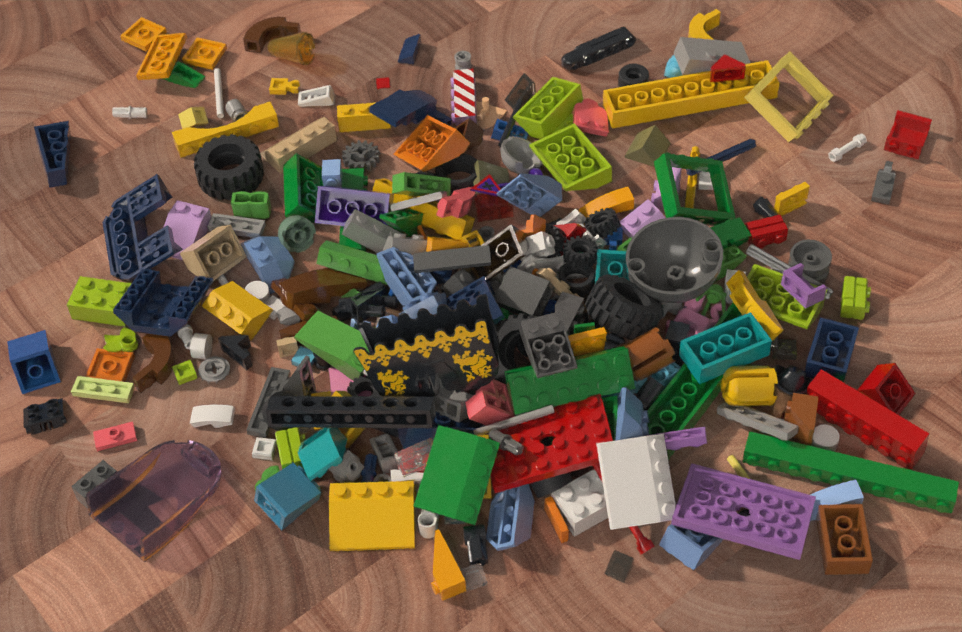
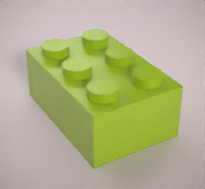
[67,276,132,327]

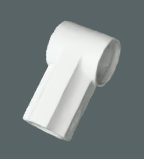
[418,509,440,538]

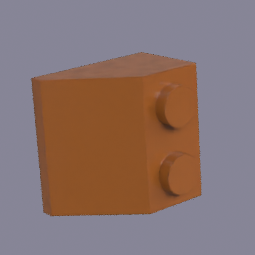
[784,393,818,446]

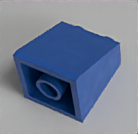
[7,330,61,394]

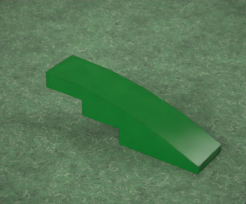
[163,61,205,88]

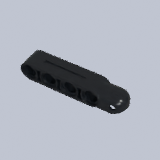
[561,26,636,70]

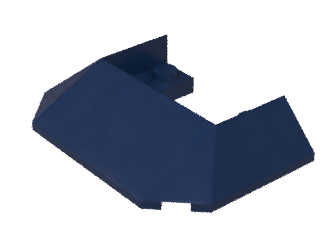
[102,174,183,281]

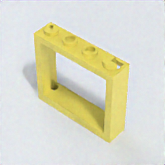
[744,51,833,142]

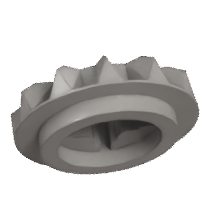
[198,356,230,384]

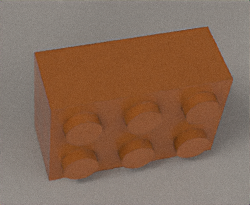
[816,504,873,575]

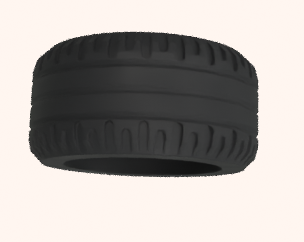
[435,153,477,196]

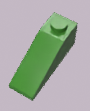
[392,172,451,196]

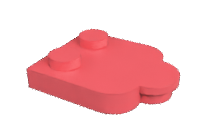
[572,99,609,137]

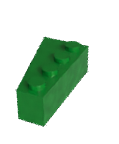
[710,217,752,249]

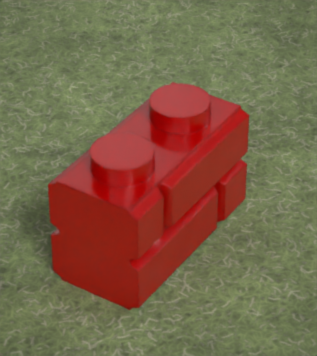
[745,215,788,248]

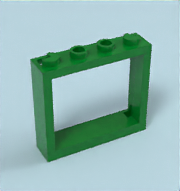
[654,152,736,226]

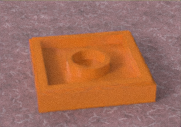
[85,348,135,382]

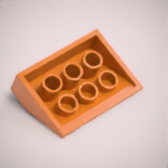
[393,115,470,172]

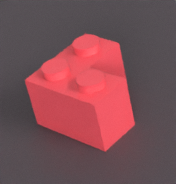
[465,379,515,426]

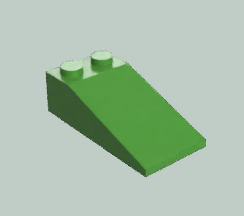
[294,311,369,381]

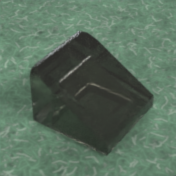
[605,550,634,583]

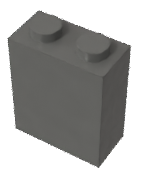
[494,266,555,317]

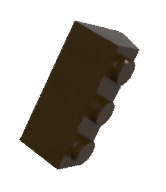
[472,224,529,281]

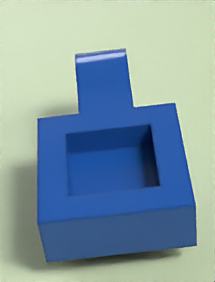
[604,227,623,250]

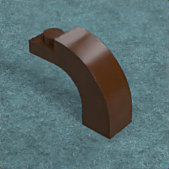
[243,17,302,53]
[132,333,175,393]

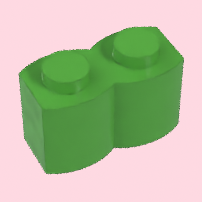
[231,191,271,219]

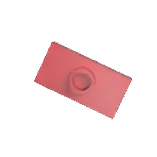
[93,421,137,452]

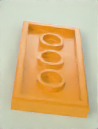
[136,33,187,80]

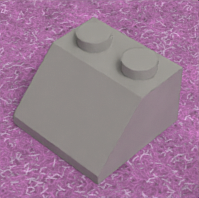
[382,233,427,255]

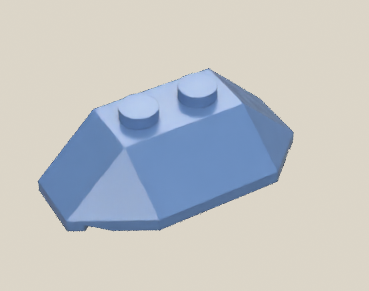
[240,236,295,294]
[377,247,437,306]
[615,387,649,441]
[486,484,535,551]

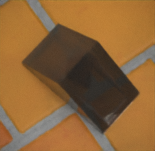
[505,73,536,109]

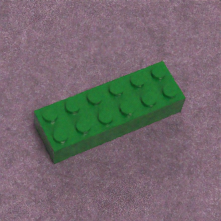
[505,346,635,415]

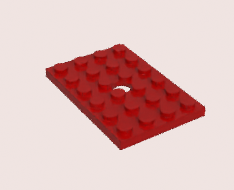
[486,394,613,493]

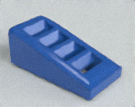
[491,119,528,140]

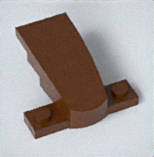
[271,268,367,321]

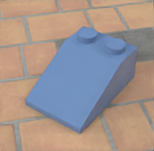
[659,524,723,570]

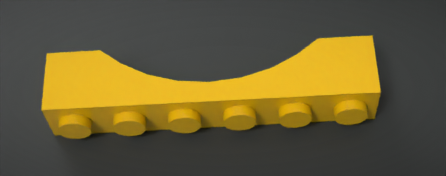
[172,102,279,158]

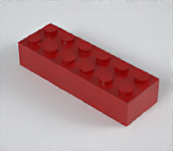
[807,369,929,470]

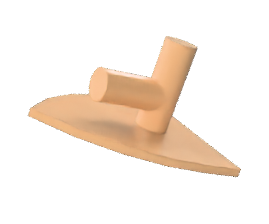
[476,97,507,130]

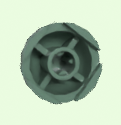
[278,215,316,253]

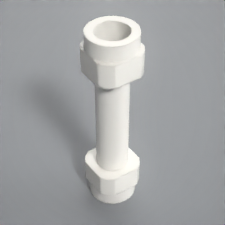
[828,134,867,162]

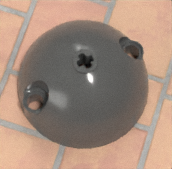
[626,217,723,303]

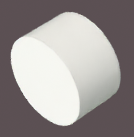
[245,281,270,303]
[190,333,212,359]
[811,424,839,452]

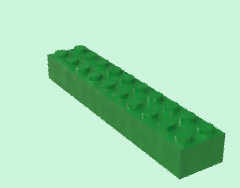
[647,303,742,460]

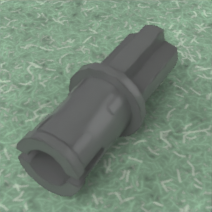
[488,429,523,455]

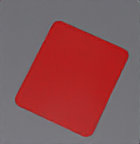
[376,77,390,89]

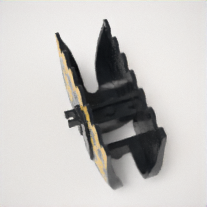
[353,294,500,397]

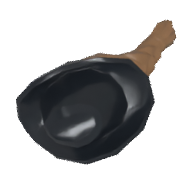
[772,365,812,419]

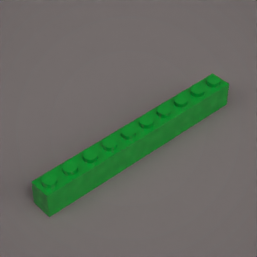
[742,431,959,514]

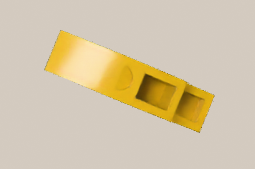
[726,270,783,341]

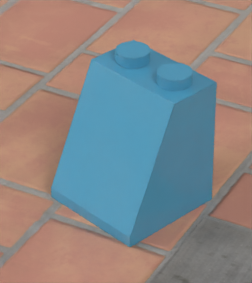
[254,463,321,531]

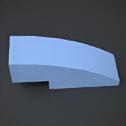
[810,480,864,521]

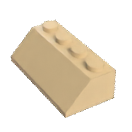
[261,117,337,174]

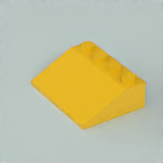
[329,481,415,551]

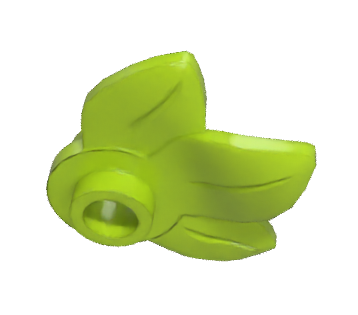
[103,327,138,352]

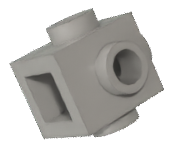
[329,450,364,483]

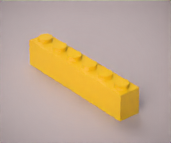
[372,178,475,240]

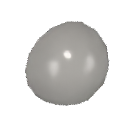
[500,136,543,174]

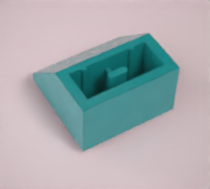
[298,428,348,481]

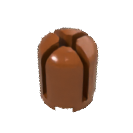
[624,327,676,381]

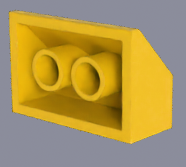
[337,103,391,132]
[202,281,273,341]

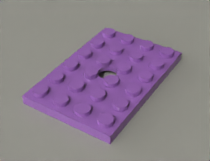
[671,463,816,560]

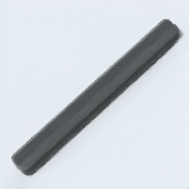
[746,244,833,299]

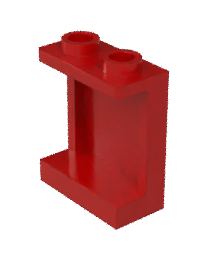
[884,110,932,160]

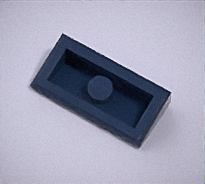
[398,34,421,64]

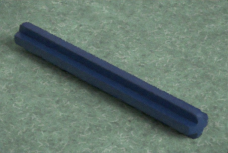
[686,138,756,176]

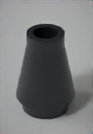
[753,197,779,218]

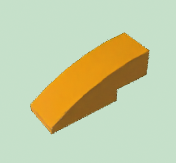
[578,187,634,226]

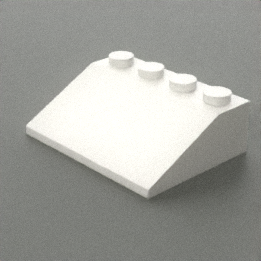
[597,434,676,530]

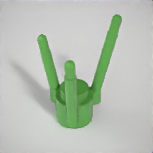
[695,284,727,316]

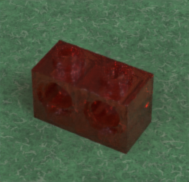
[474,193,514,222]

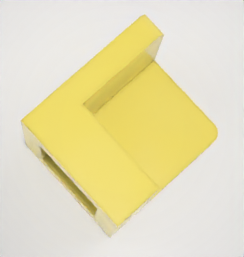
[178,107,208,129]

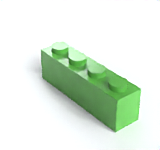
[316,240,388,285]

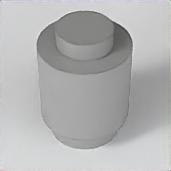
[225,99,247,122]

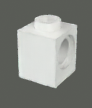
[526,231,555,258]

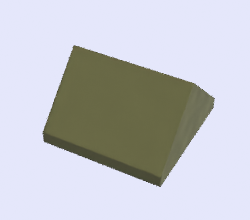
[625,125,670,167]

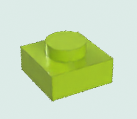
[172,360,198,385]

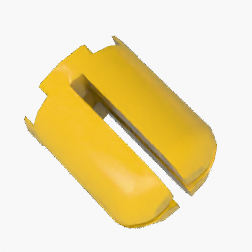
[720,366,778,406]

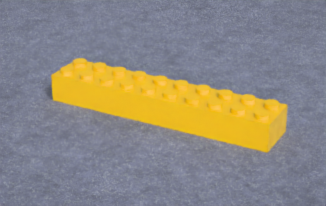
[603,60,779,129]

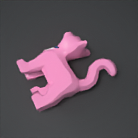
[665,296,728,337]

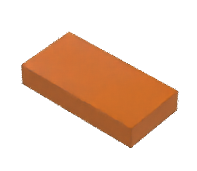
[544,496,569,543]

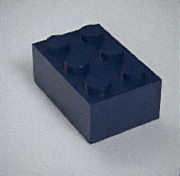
[805,317,859,382]

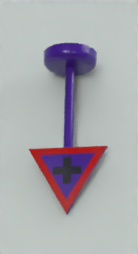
[470,168,543,196]

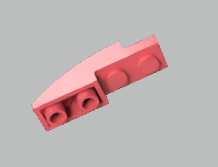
[437,187,475,218]

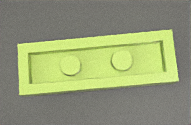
[71,376,135,403]

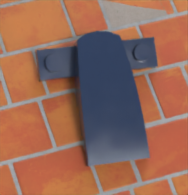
[369,89,452,128]

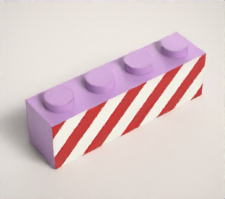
[451,68,477,126]

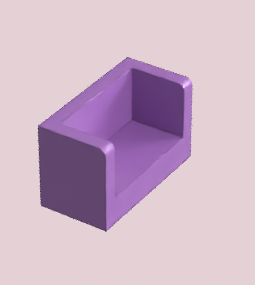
[781,263,827,309]

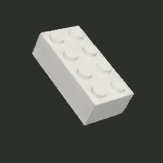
[551,470,608,537]

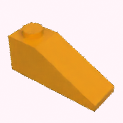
[431,529,466,601]

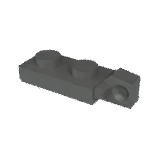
[871,161,896,204]

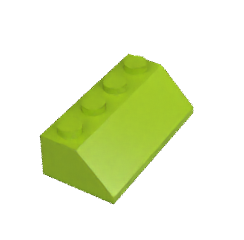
[513,77,584,139]

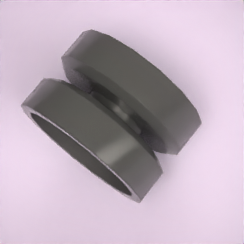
[788,239,832,284]

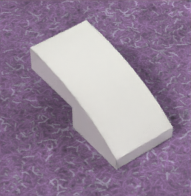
[190,405,235,428]

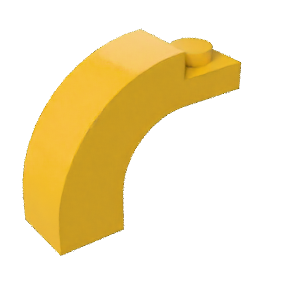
[688,9,721,40]

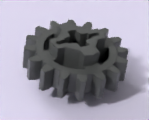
[342,140,380,173]

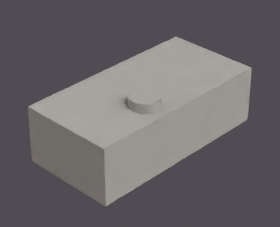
[673,37,751,75]

